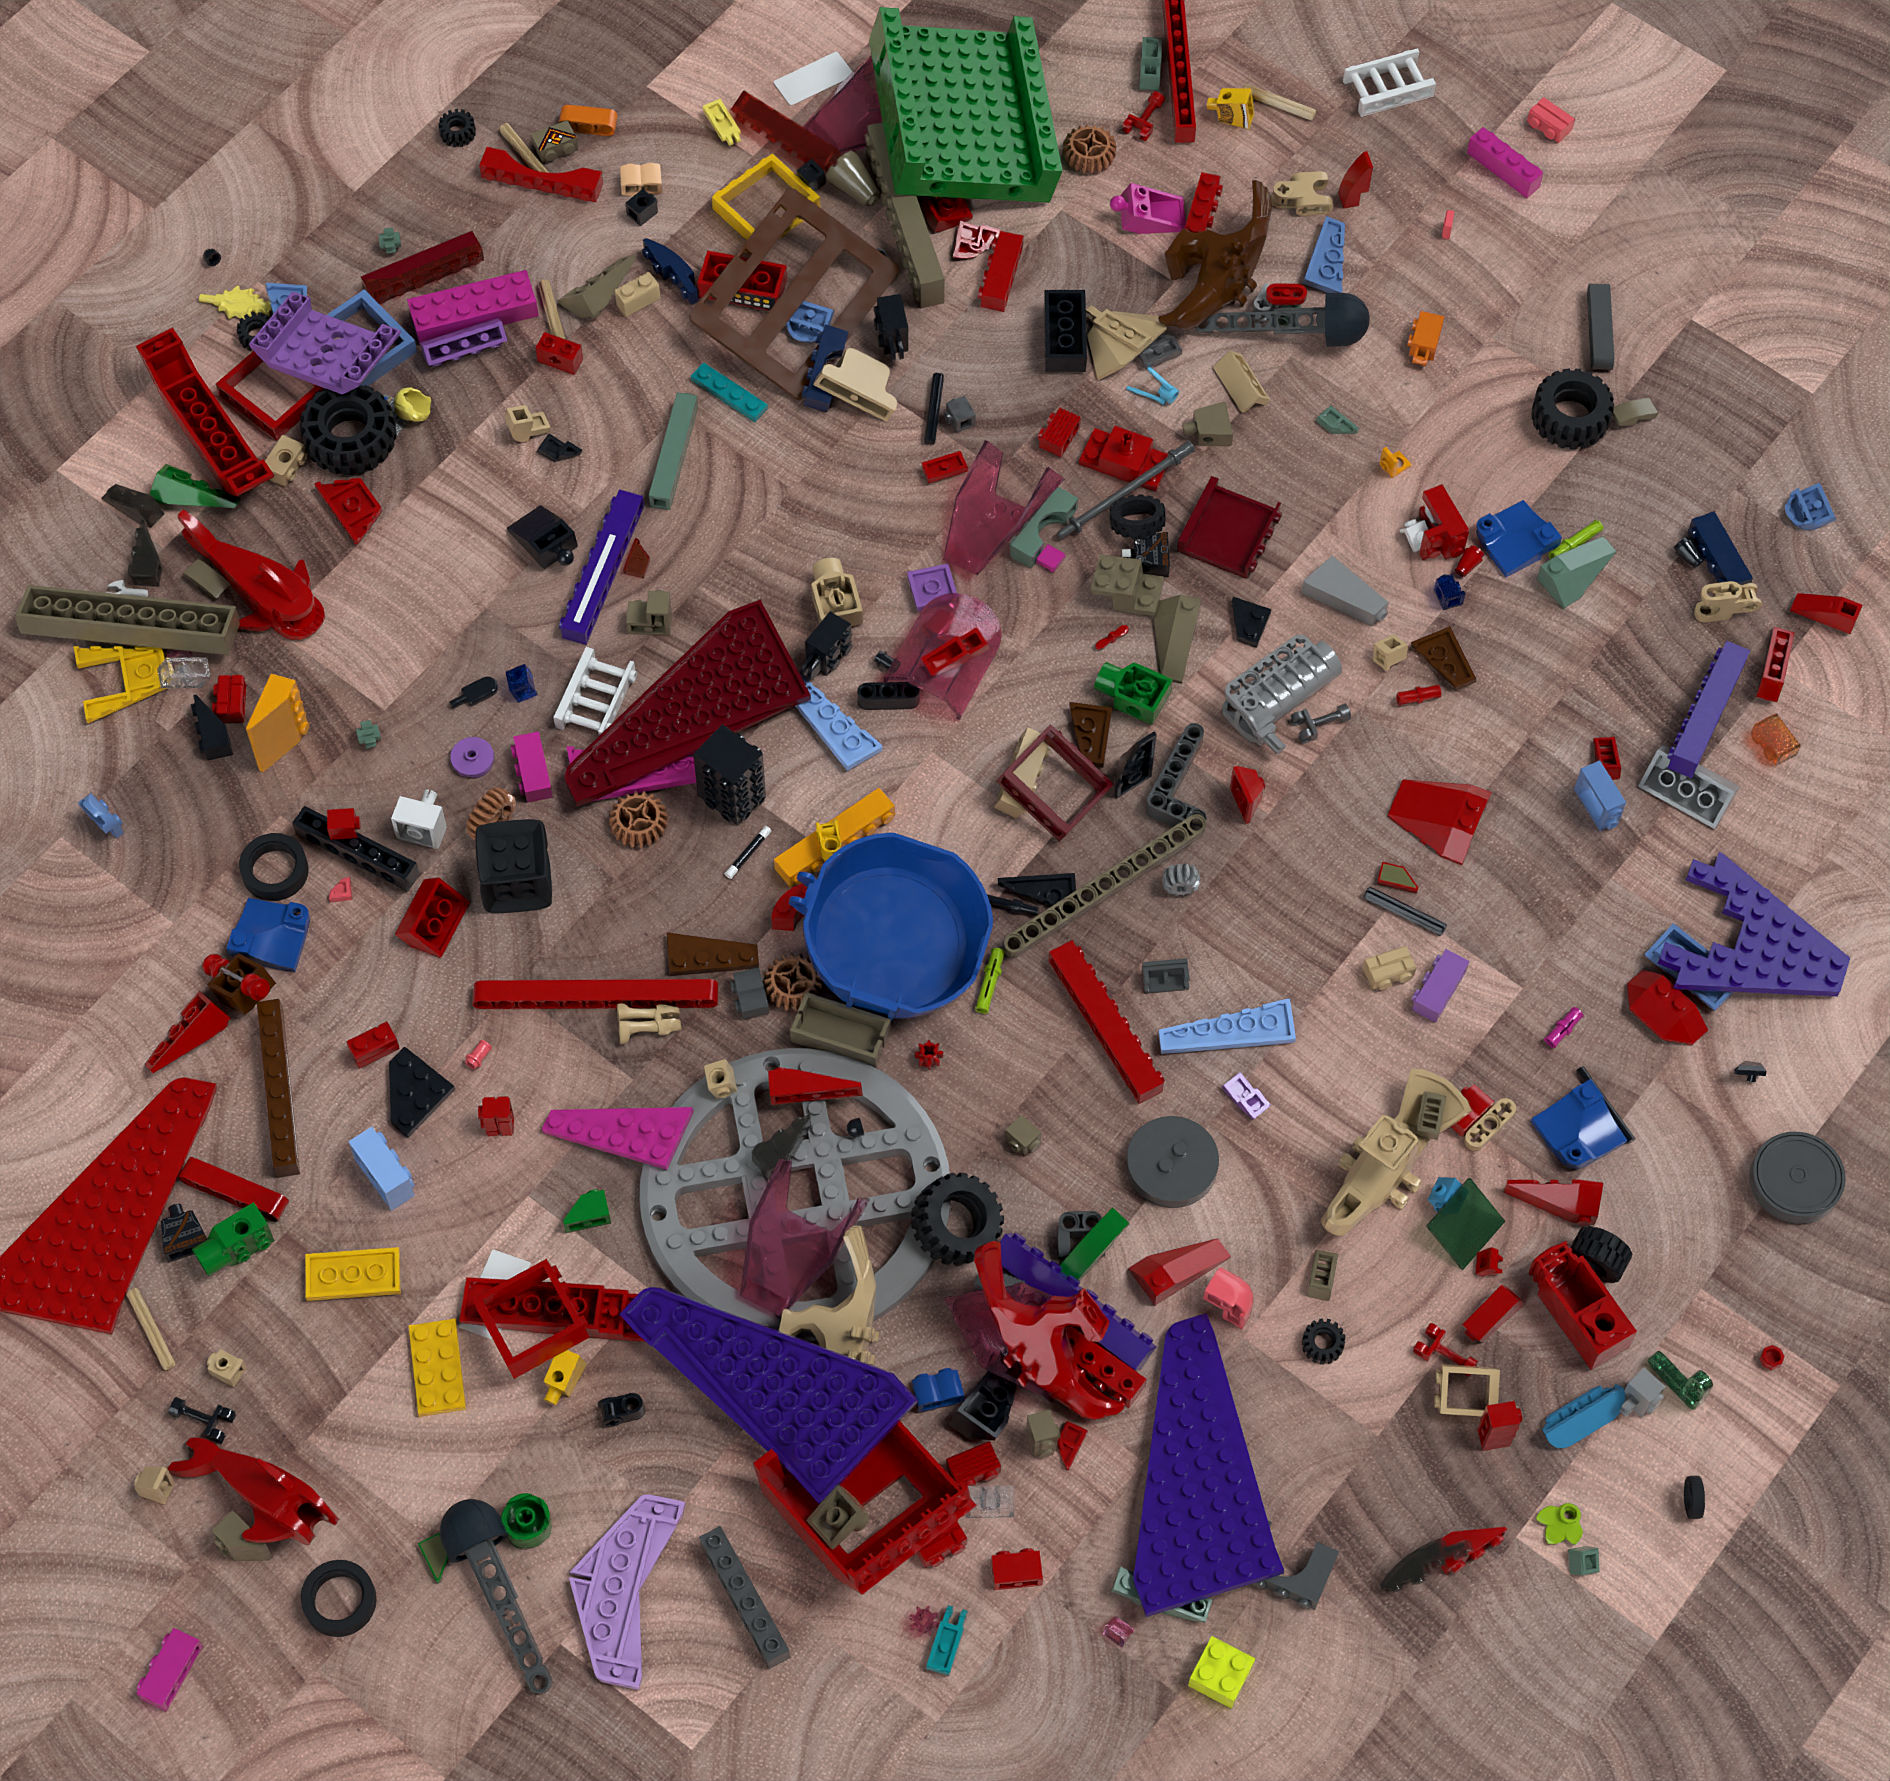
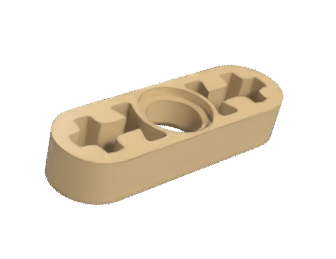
[1464,1098,1516,1151]

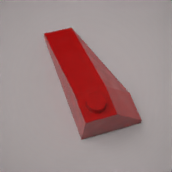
[1504,1180,1603,1227]

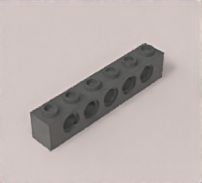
[699,1526,790,1669]

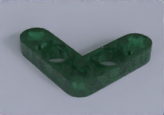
[1648,1351,1713,1410]

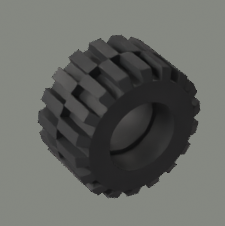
[1571,1226,1633,1283]

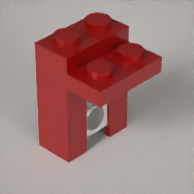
[1418,484,1470,560]

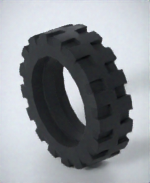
[1109,494,1166,539]

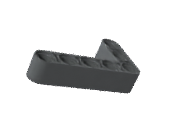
[1146,723,1207,831]

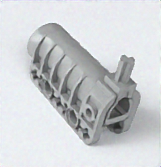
[1222,635,1342,755]

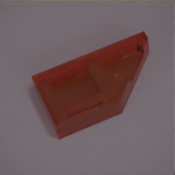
[623,538,650,579]

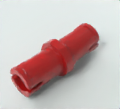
[1396,684,1442,706]

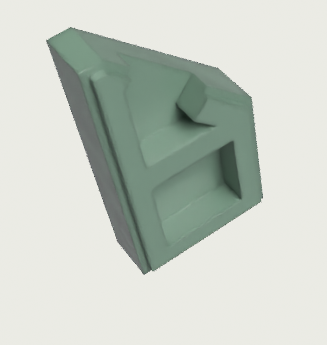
[1316,405,1359,434]

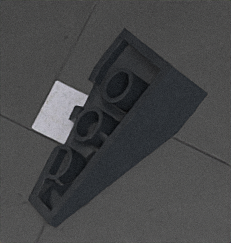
[949,1349,1022,1441]

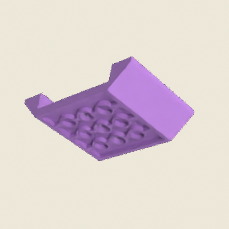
[249,291,401,395]

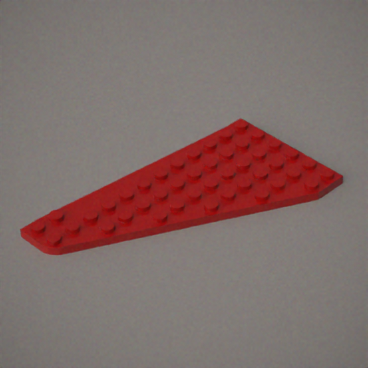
[0,1077,217,1335]

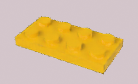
[305,1247,401,1301]
[409,1318,466,1417]

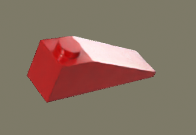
[1756,627,1795,702]
[768,1067,863,1105]

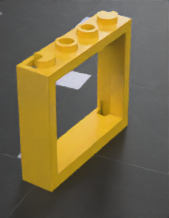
[712,153,821,240]

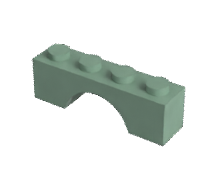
[1009,486,1078,568]

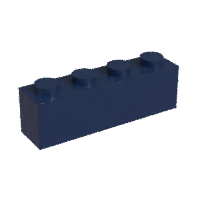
[1688,511,1753,585]

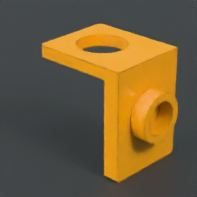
[1379,447,1412,478]

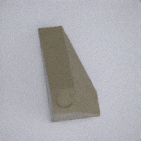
[557,254,636,319]
[1154,594,1201,684]

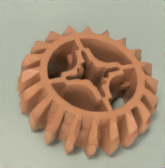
[1063,124,1117,174]
[466,787,516,840]
[609,791,668,849]
[763,952,824,1012]

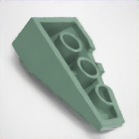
[1537,536,1616,609]

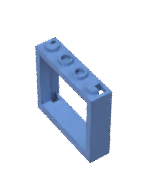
[323,289,417,386]

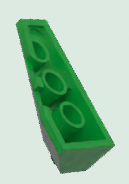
[149,464,241,508]

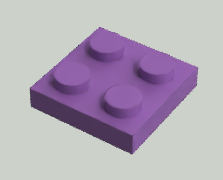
[907,564,959,612]

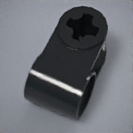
[598,1393,645,1427]

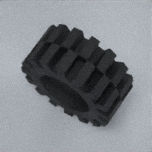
[438,109,476,148]
[237,312,270,351]
[1302,1318,1346,1365]

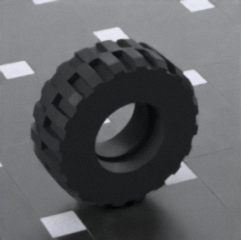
[300,385,397,475]

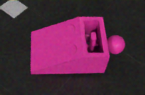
[1110,183,1186,234]

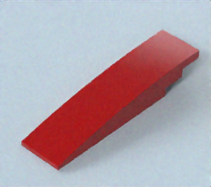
[459,1277,646,1342]

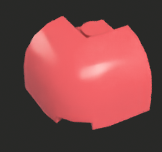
[1203,1267,1254,1329]

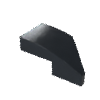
[537,434,582,462]

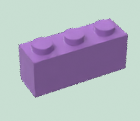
[1411,949,1470,1023]

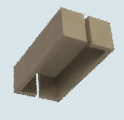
[790,992,891,1068]

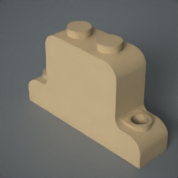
[813,348,897,422]

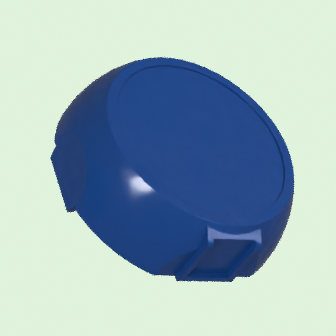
[789,833,993,1021]

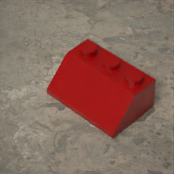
[395,877,470,958]

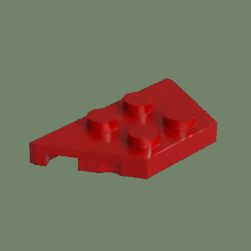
[314,478,382,545]

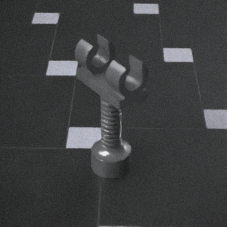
[1290,703,1351,744]

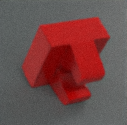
[1475,1247,1503,1277]

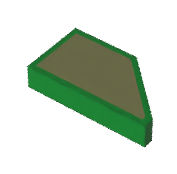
[418,1532,449,1584]

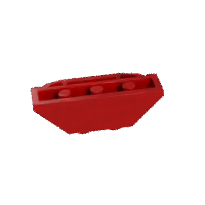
[1627,970,1708,1046]

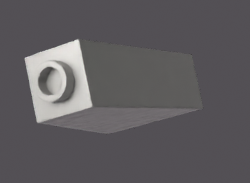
[1301,556,1389,626]

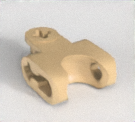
[1271,171,1333,216]
[1694,581,1762,623]

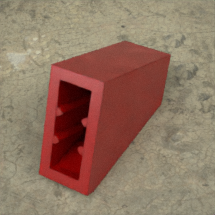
[1462,1284,1525,1342]

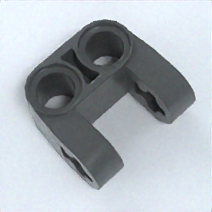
[1057,1211,1105,1258]

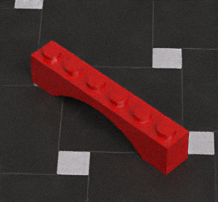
[479,147,603,202]

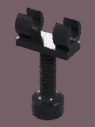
[168,1397,236,1444]

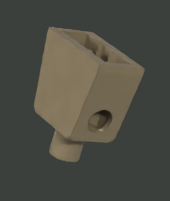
[1182,402,1233,446]

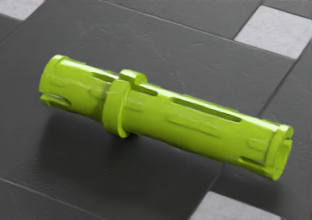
[1548,519,1604,560]
[975,948,1005,1014]

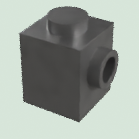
[944,396,976,433]

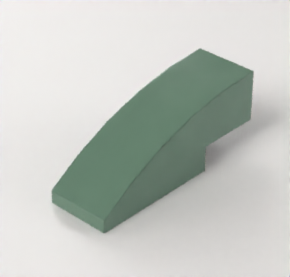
[1139,37,1162,90]

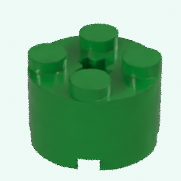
[501,1493,552,1549]

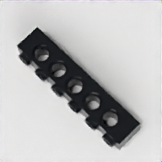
[292,806,420,892]

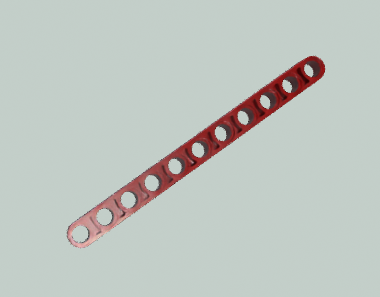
[472,979,719,1009]

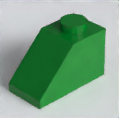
[563,1189,611,1233]

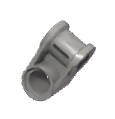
[1252,283,1279,323]

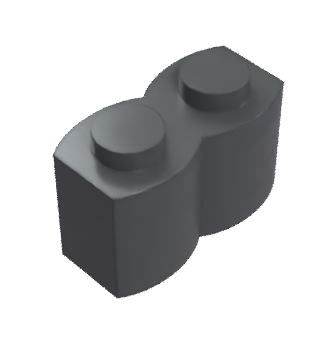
[730,967,769,1019]

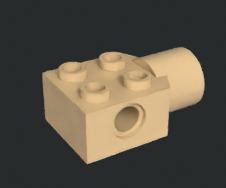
[811,558,863,626]

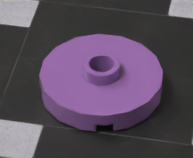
[451,737,494,778]

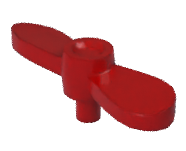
[1095,625,1129,650]

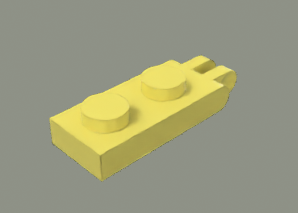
[703,99,741,146]

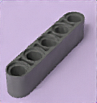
[1587,283,1614,370]

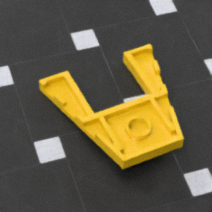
[73,646,170,723]

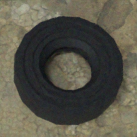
[1684,1476,1705,1519]

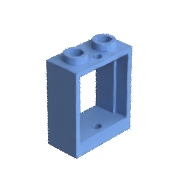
[1574,761,1626,831]

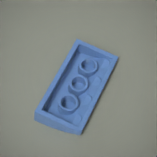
[1644,923,1734,1011]

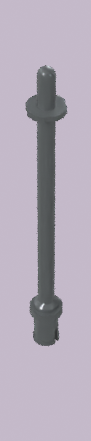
[1057,440,1195,539]

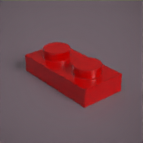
[922,451,968,483]

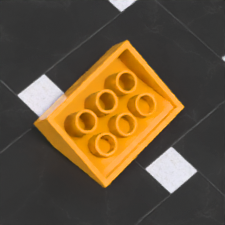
[246,674,309,772]

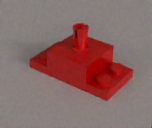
[1079,426,1168,492]

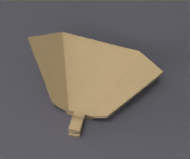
[1086,305,1167,380]

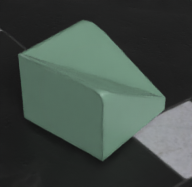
[1568,1546,1600,1576]

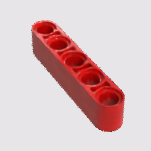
[178,1157,289,1222]

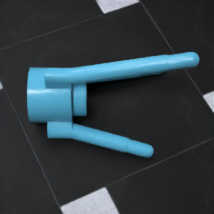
[1126,367,1180,405]

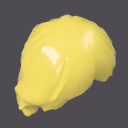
[393,387,431,422]

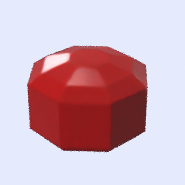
[1759,1345,1785,1370]

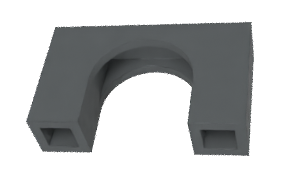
[1252,1521,1339,1610]

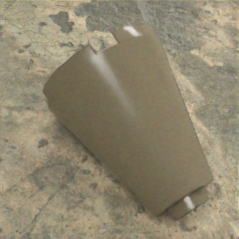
[825,150,880,206]

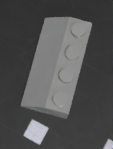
[1638,745,1740,829]

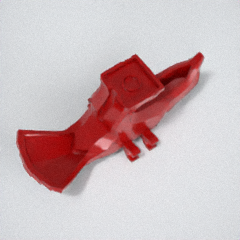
[974,1241,1126,1420]

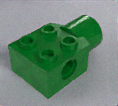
[1094,662,1173,725]
[192,1202,275,1277]

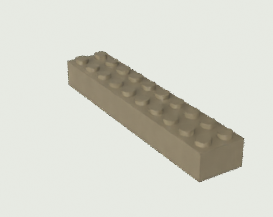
[864,122,945,308]
[15,585,240,655]

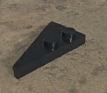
[997,873,1076,914]

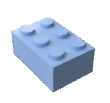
[348,1127,415,1211]

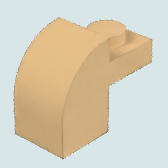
[505,405,551,442]

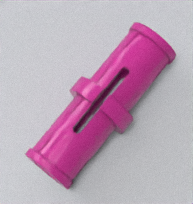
[1544,1007,1584,1048]

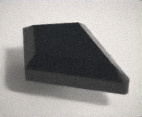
[1734,1061,1767,1082]

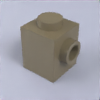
[1005,1115,1041,1156]

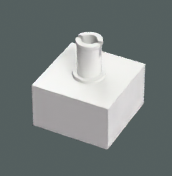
[391,789,447,850]

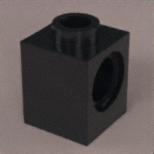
[797,159,826,192]
[625,189,658,226]

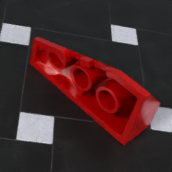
[145,991,230,1073]
[1128,1238,1231,1306]

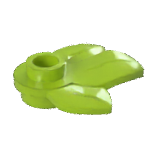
[1536,1503,1583,1545]

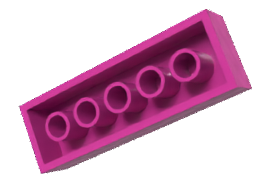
[407,270,539,346]

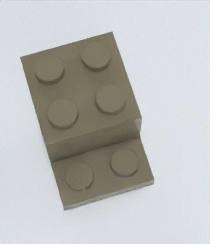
[1091,554,1164,617]

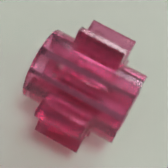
[909,1606,939,1637]

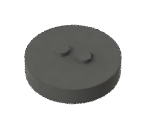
[1126,1116,1219,1208]
[1750,1131,1846,1224]

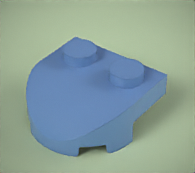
[786,301,834,343]
[1785,482,1836,530]
[78,793,124,838]

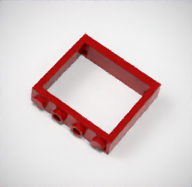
[216,351,325,441]
[472,1259,590,1379]

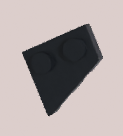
[1231,597,1272,648]

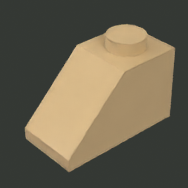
[134,1466,175,1505]

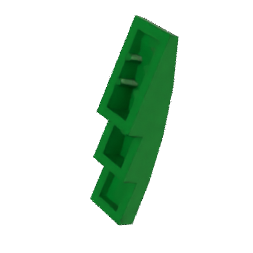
[1060,1207,1130,1281]

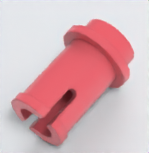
[465,1040,492,1069]

